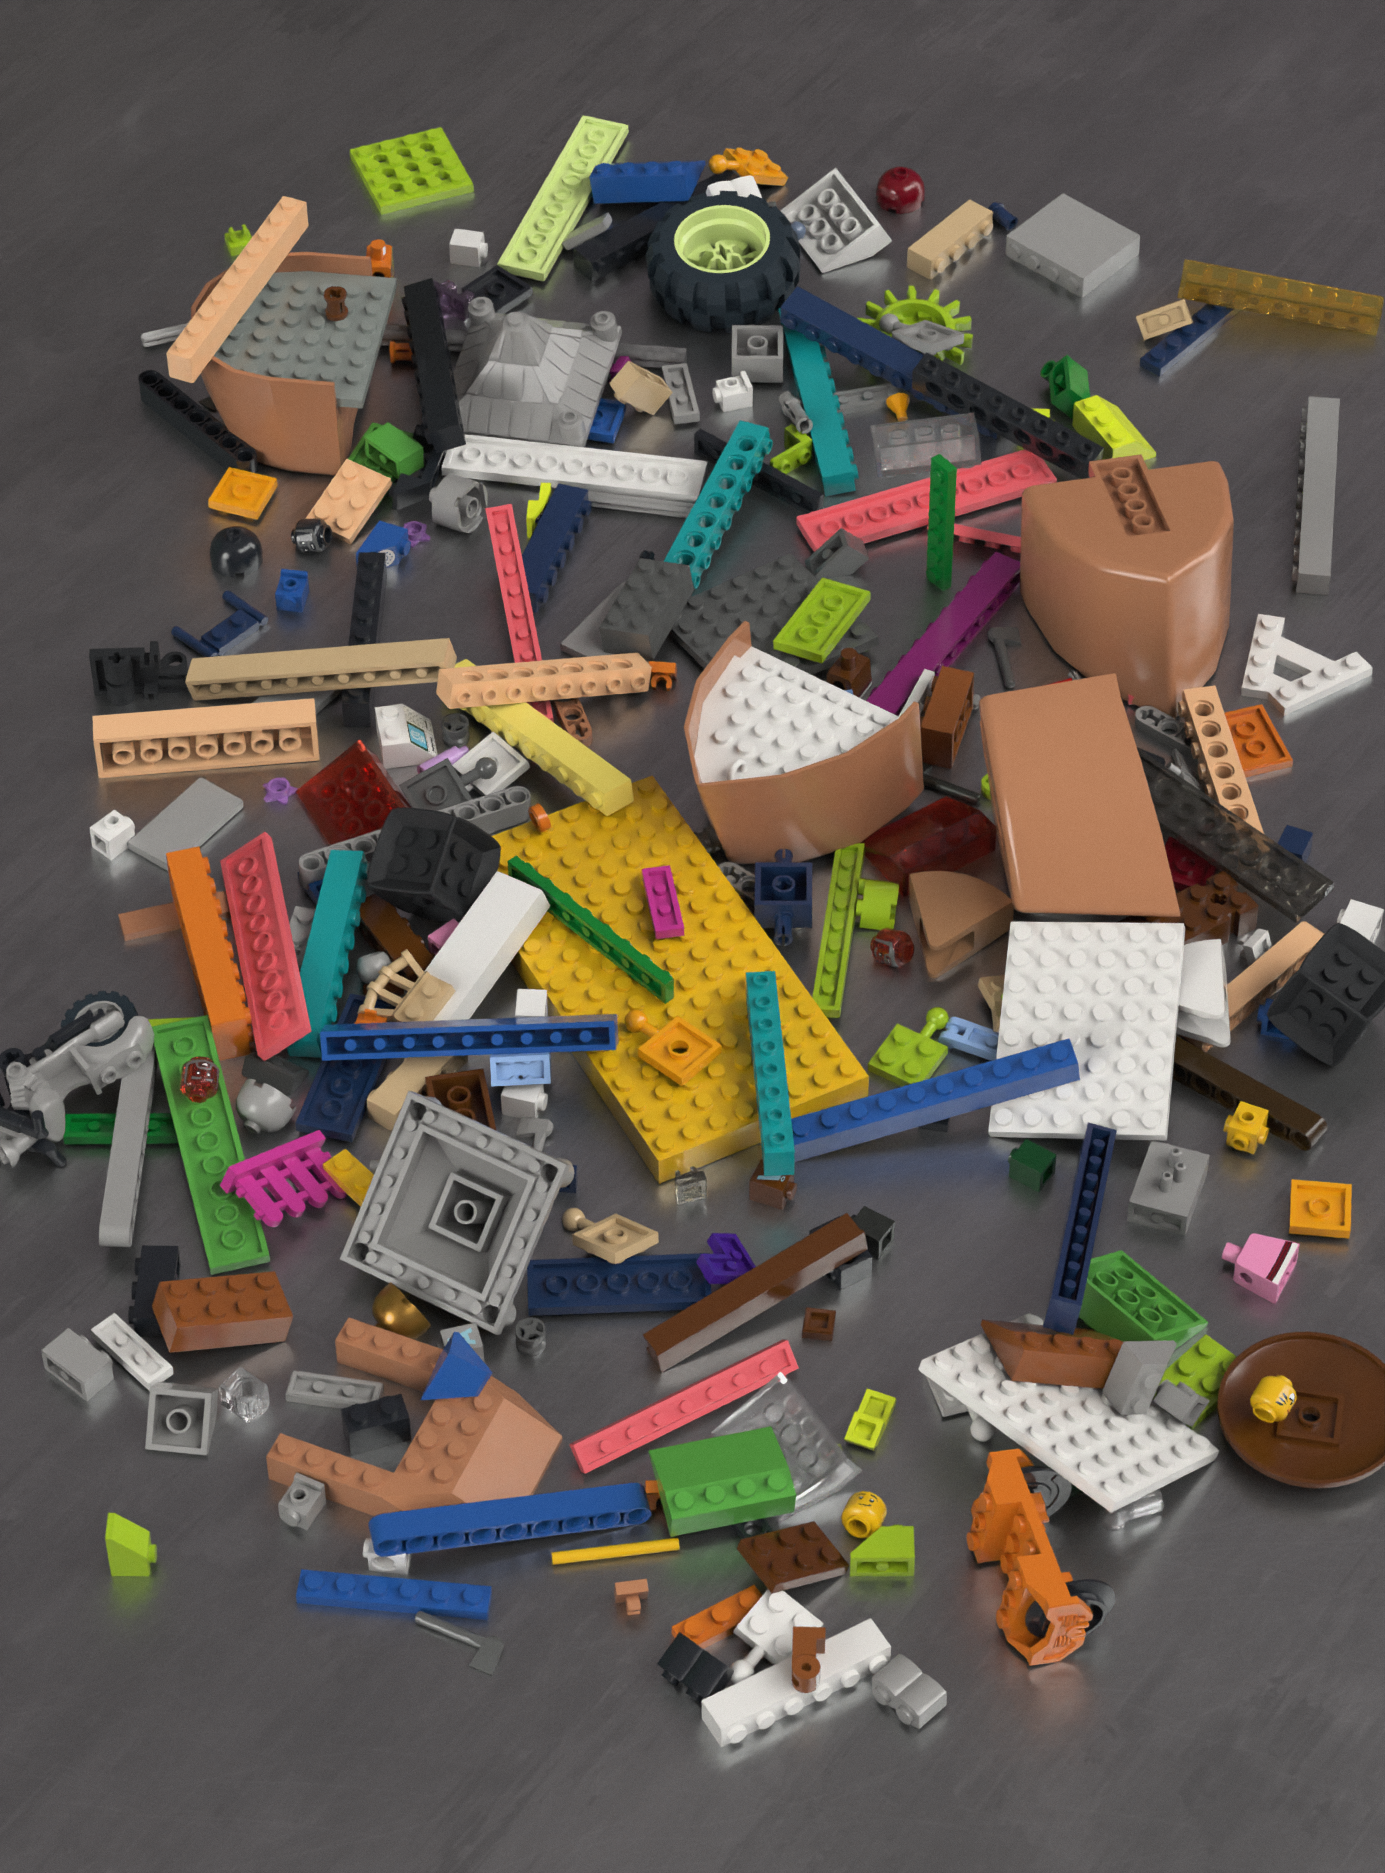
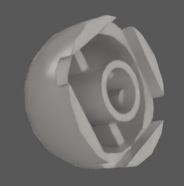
[236,1079,297,1134]

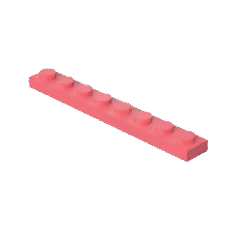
[569,1339,799,1474]

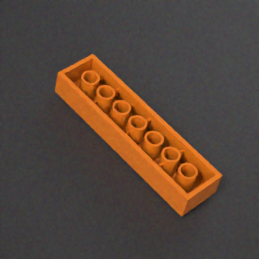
[166,846,254,1061]

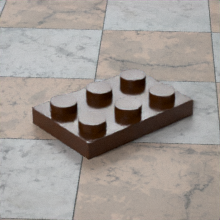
[736,1521,850,1593]

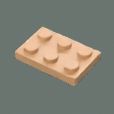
[306,459,392,544]

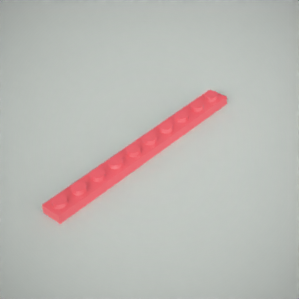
[485,504,554,722]

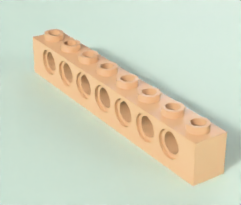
[436,652,652,709]
[1178,685,1270,875]

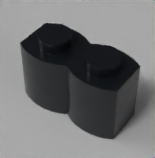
[657,1632,734,1704]

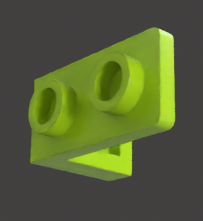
[770,424,813,475]

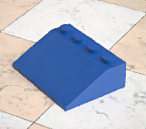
[589,160,706,204]

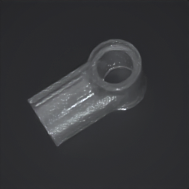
[1099,1489,1164,1531]

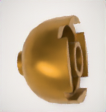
[372,1282,431,1340]

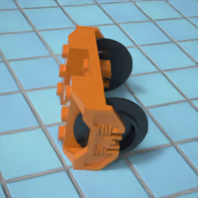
[967,1449,1116,1666]

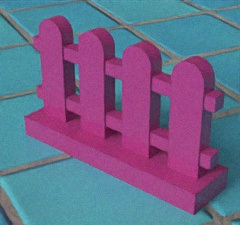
[220,1130,347,1227]

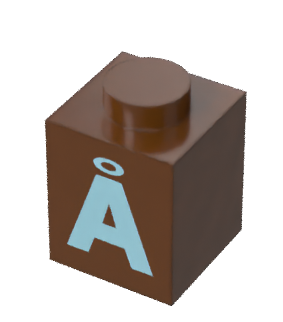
[749,1159,797,1210]

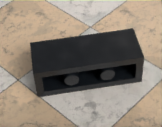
[128,1245,181,1337]

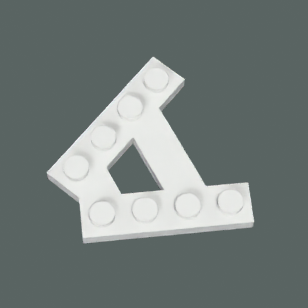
[1241,614,1373,716]

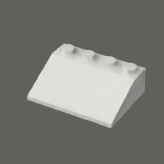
[781,168,892,273]

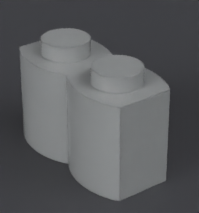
[872,1654,947,1729]

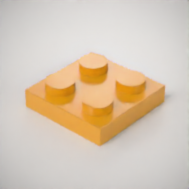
[208,467,278,520]
[1289,1179,1352,1239]

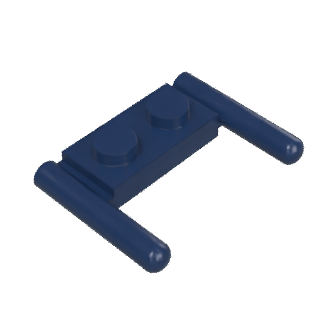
[171,590,269,657]

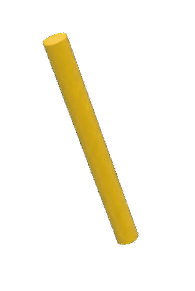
[551,1537,680,1565]

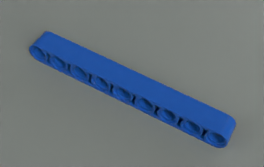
[368,1483,652,1557]

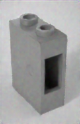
[1127,1140,1209,1236]

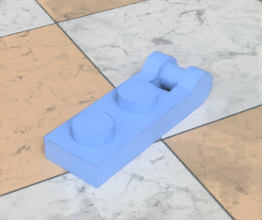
[938,1017,999,1061]

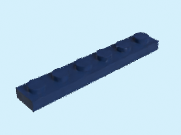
[1140,283,1253,377]

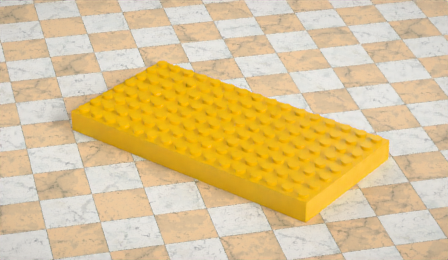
[492,775,869,1184]

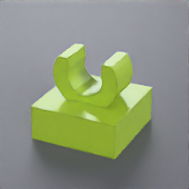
[224,224,252,256]

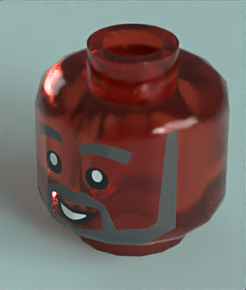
[870,928,915,968]
[180,1056,219,1103]

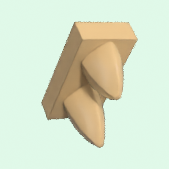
[1136,298,1193,340]

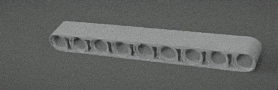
[298,786,530,889]
[99,1044,158,1247]

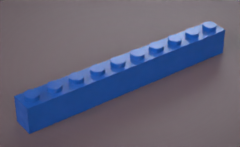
[320,1014,619,1061]
[791,1038,1080,1162]

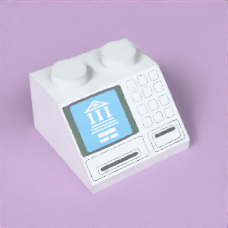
[375,704,438,769]

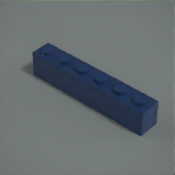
[522,483,592,613]

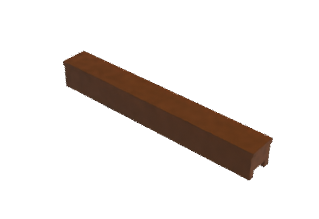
[643,1213,868,1373]

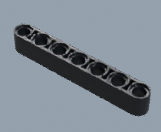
[138,370,258,474]

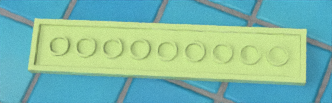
[497,115,628,281]

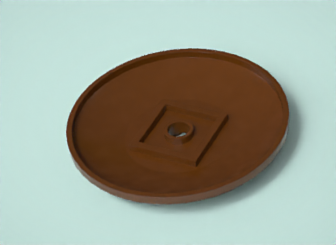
[1217,1332,1385,1488]

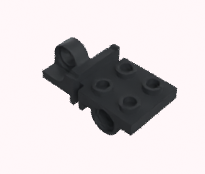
[89,641,190,706]

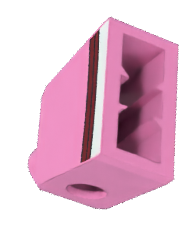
[1222,1233,1299,1304]

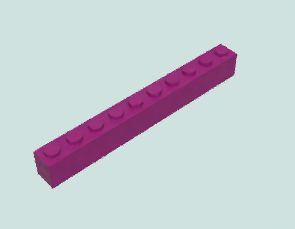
[866,552,1020,716]

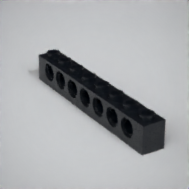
[912,352,1104,479]

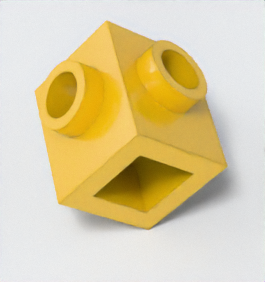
[1223,1101,1269,1154]

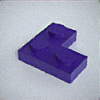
[696,1233,756,1284]

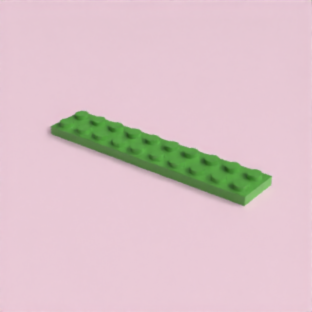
[152,1015,270,1275]

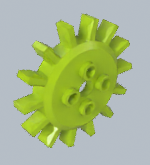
[857,286,973,365]

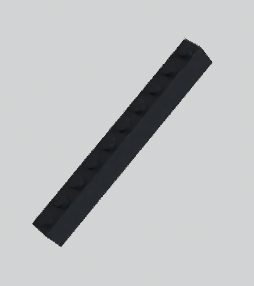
[401,278,466,453]

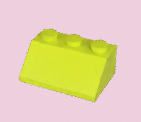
[1072,395,1156,461]

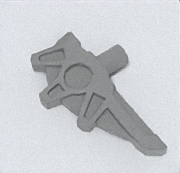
[1164,748,1205,800]

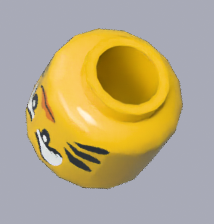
[1250,1375,1297,1423]

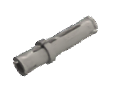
[779,391,813,434]

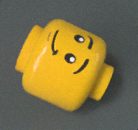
[841,1491,887,1539]

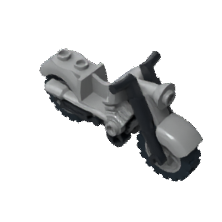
[0,991,155,1168]

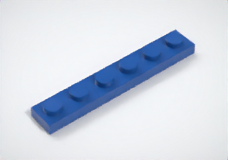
[296,1569,492,1620]

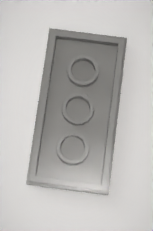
[560,582,625,658]
[128,777,244,871]

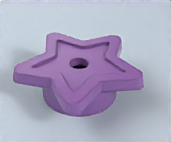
[403,521,430,548]
[263,777,298,805]

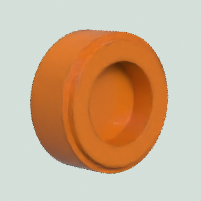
[528,803,551,833]

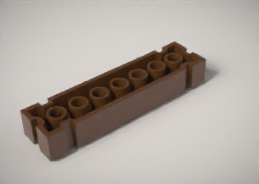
[1116,870,1259,945]

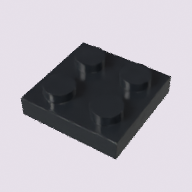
[461,265,533,314]

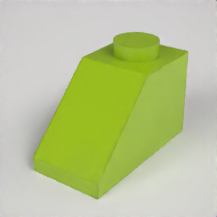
[105,1513,157,1576]
[850,1524,915,1576]

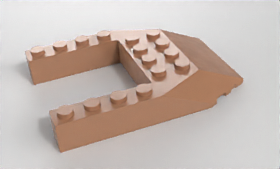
[266,1317,563,1516]

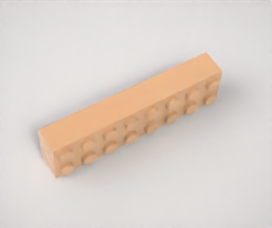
[93,698,320,778]

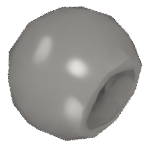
[356,951,392,984]

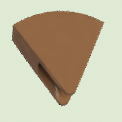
[909,871,1014,978]

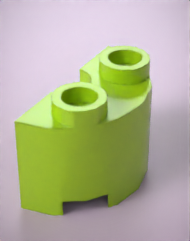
[855,878,899,932]

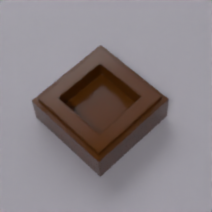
[802,1307,836,1341]

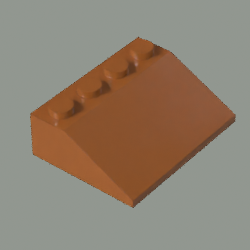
[981,1319,1123,1389]

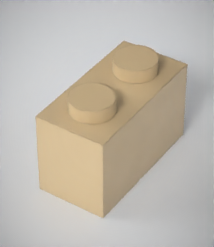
[609,361,673,415]

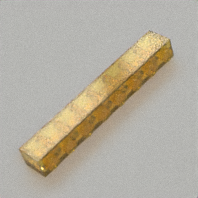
[1177,259,1384,336]

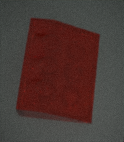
[296,739,411,845]
[861,796,997,897]

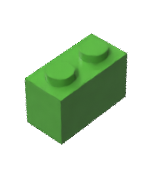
[365,422,424,479]

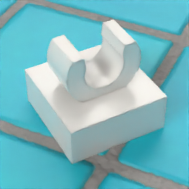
[1237,928,1272,967]

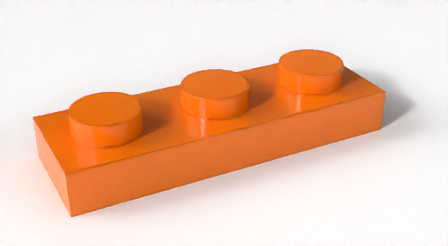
[672,1585,763,1649]

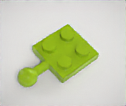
[868,1007,949,1087]

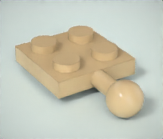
[561,1208,659,1264]

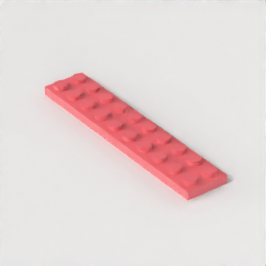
[796,449,1057,552]
[220,832,311,1061]

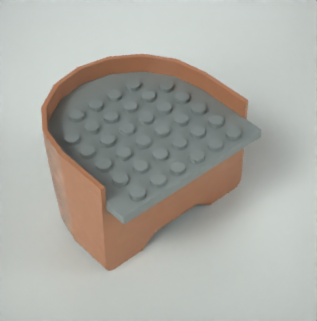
[191,252,397,475]

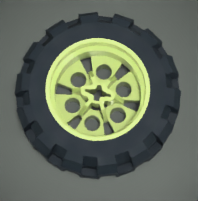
[646,191,801,333]

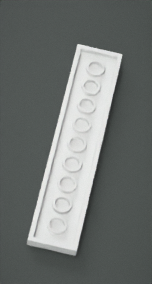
[442,434,708,503]

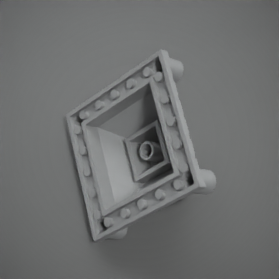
[453,297,622,447]
[340,1091,574,1335]

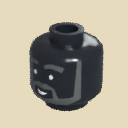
[291,518,332,553]

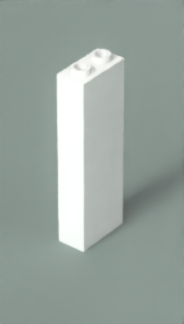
[424,871,550,1021]

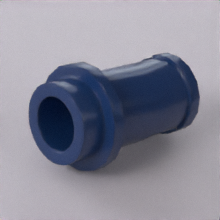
[988,202,1018,231]

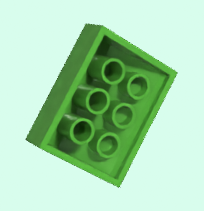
[1079,1250,1209,1351]
[649,1426,796,1537]

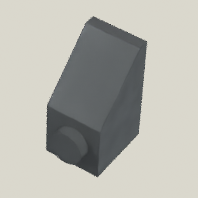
[804,528,869,580]

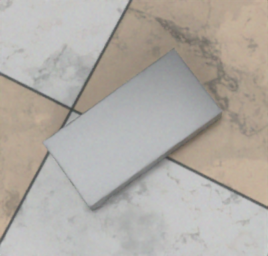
[562,213,613,250]

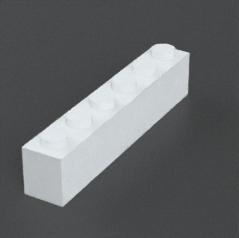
[702,1618,891,1748]

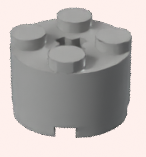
[429,473,488,533]

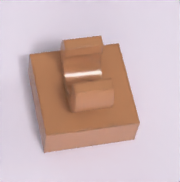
[614,1579,648,1616]

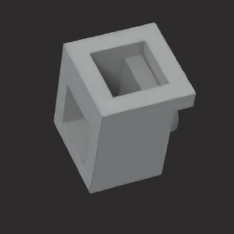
[1153,1379,1209,1426]
[278,1473,326,1530]

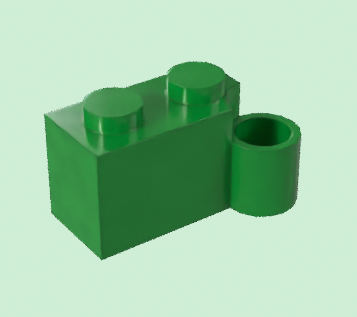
[1040,355,1090,419]

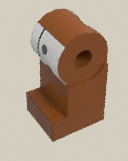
[792,1626,826,1693]

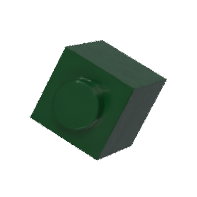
[1008,1139,1057,1192]

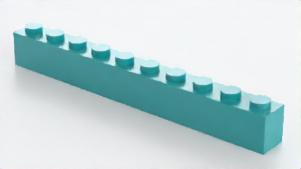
[779,308,859,497]

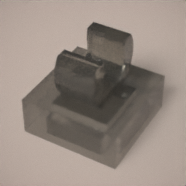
[675,1166,707,1205]

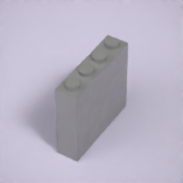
[1005,193,1140,298]

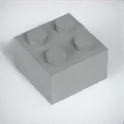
[732,325,783,383]

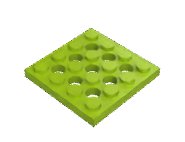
[350,127,474,215]

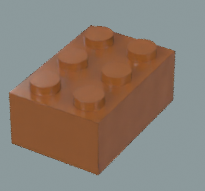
[920,666,974,769]

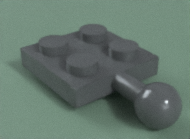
[399,757,497,811]

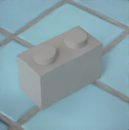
[41,1328,114,1401]

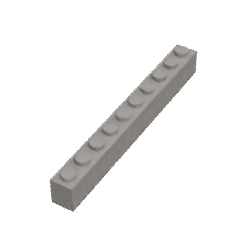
[1292,396,1340,595]

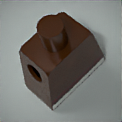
[826,648,872,699]

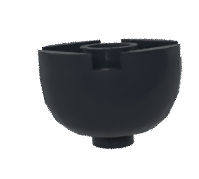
[210,526,263,577]

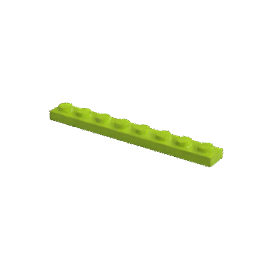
[812,843,865,1018]

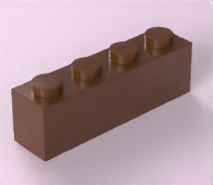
[355,893,436,992]

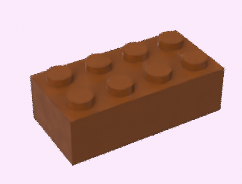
[152,1271,293,1353]

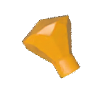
[886,393,910,422]

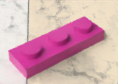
[642,865,684,939]

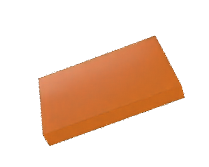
[1224,704,1293,778]

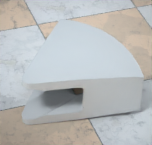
[1176,939,1231,1048]

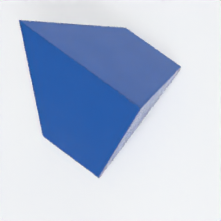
[420,1332,493,1400]

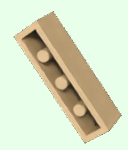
[907,199,993,280]
[366,1055,468,1131]

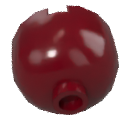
[876,167,925,214]

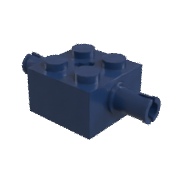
[755,849,812,946]

